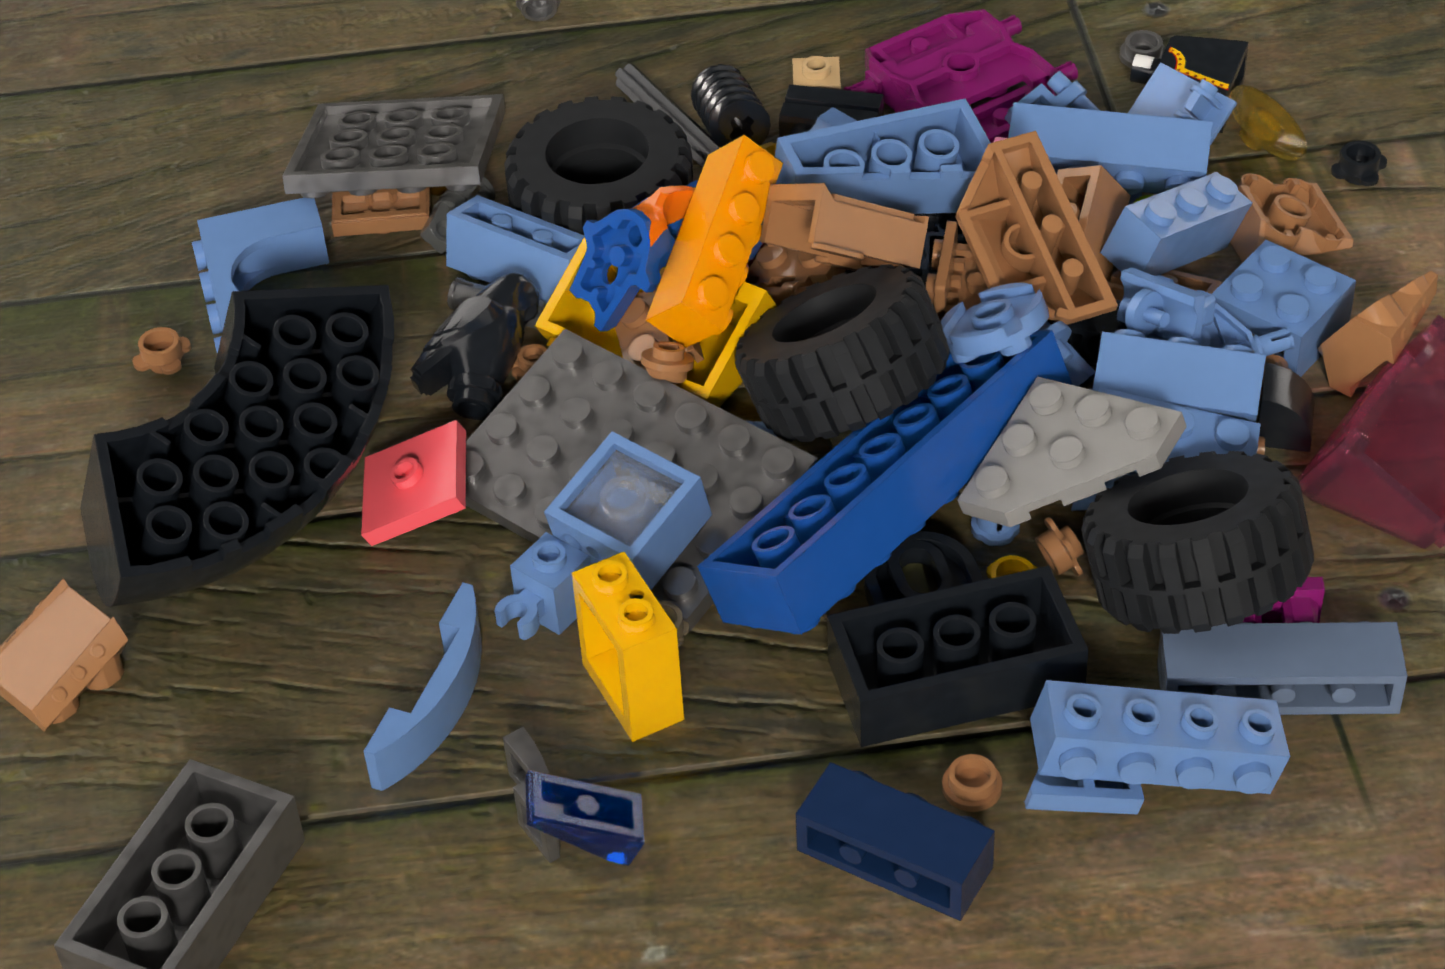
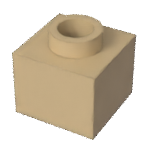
[792,56,841,90]

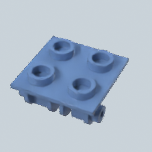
[1128,62,1238,145]

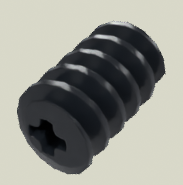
[691,64,771,148]

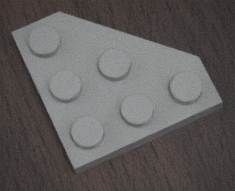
[957,377,1187,527]

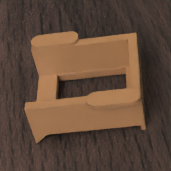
[760,183,929,271]

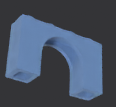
[192,197,329,353]

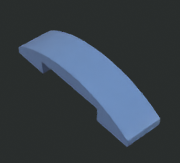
[364,582,482,791]

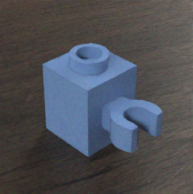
[494,532,591,640]

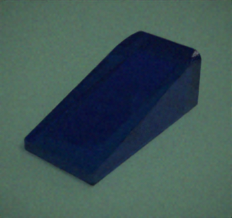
[525,770,645,866]

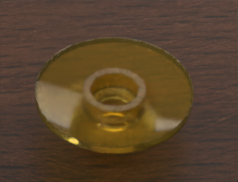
[1228,85,1307,161]

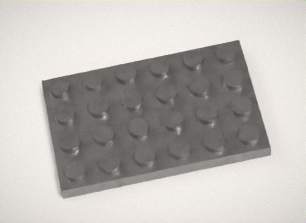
[466,329,818,631]

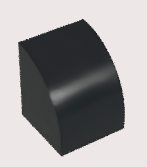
[1258,363,1315,452]

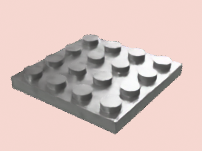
[282,94,505,198]

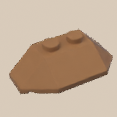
[955,131,1118,325]

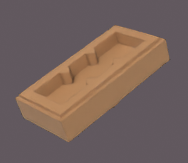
[331,187,431,237]

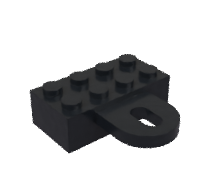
[827,531,1088,747]

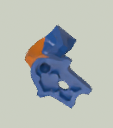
[569,180,763,332]

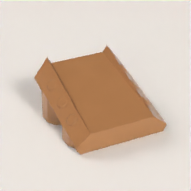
[1230,173,1353,264]
[1317,271,1438,397]
[0,578,129,732]

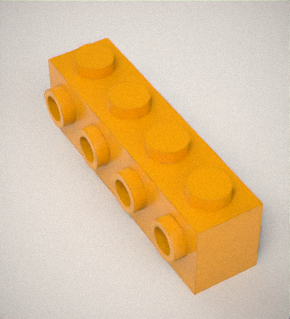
[646,135,783,348]

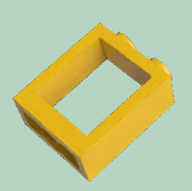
[571,552,684,742]

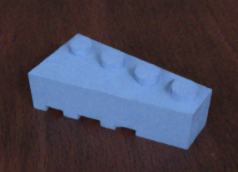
[775,98,991,214]

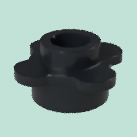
[1331,141,1387,186]

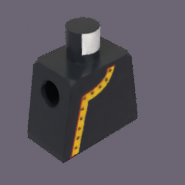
[1130,35,1249,133]

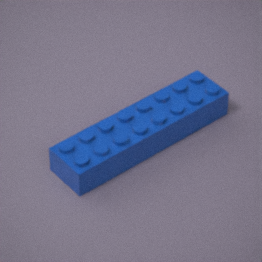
[697,330,1073,635]

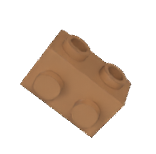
[926,221,988,322]

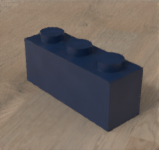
[796,762,995,921]

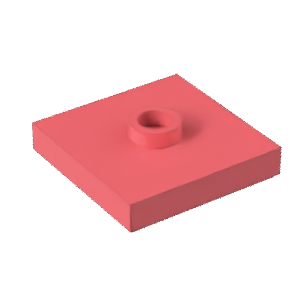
[361,420,466,546]

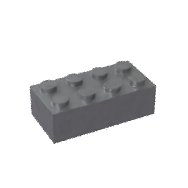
[54,759,305,969]

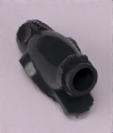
[410,273,539,420]

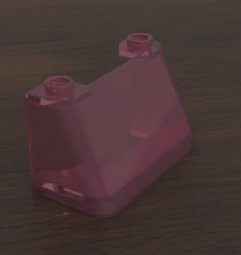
[1297,315,1445,549]

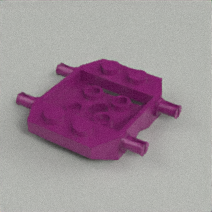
[843,9,1078,143]

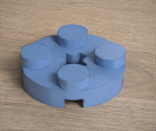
[941,283,1049,363]

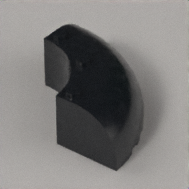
[80,285,394,607]

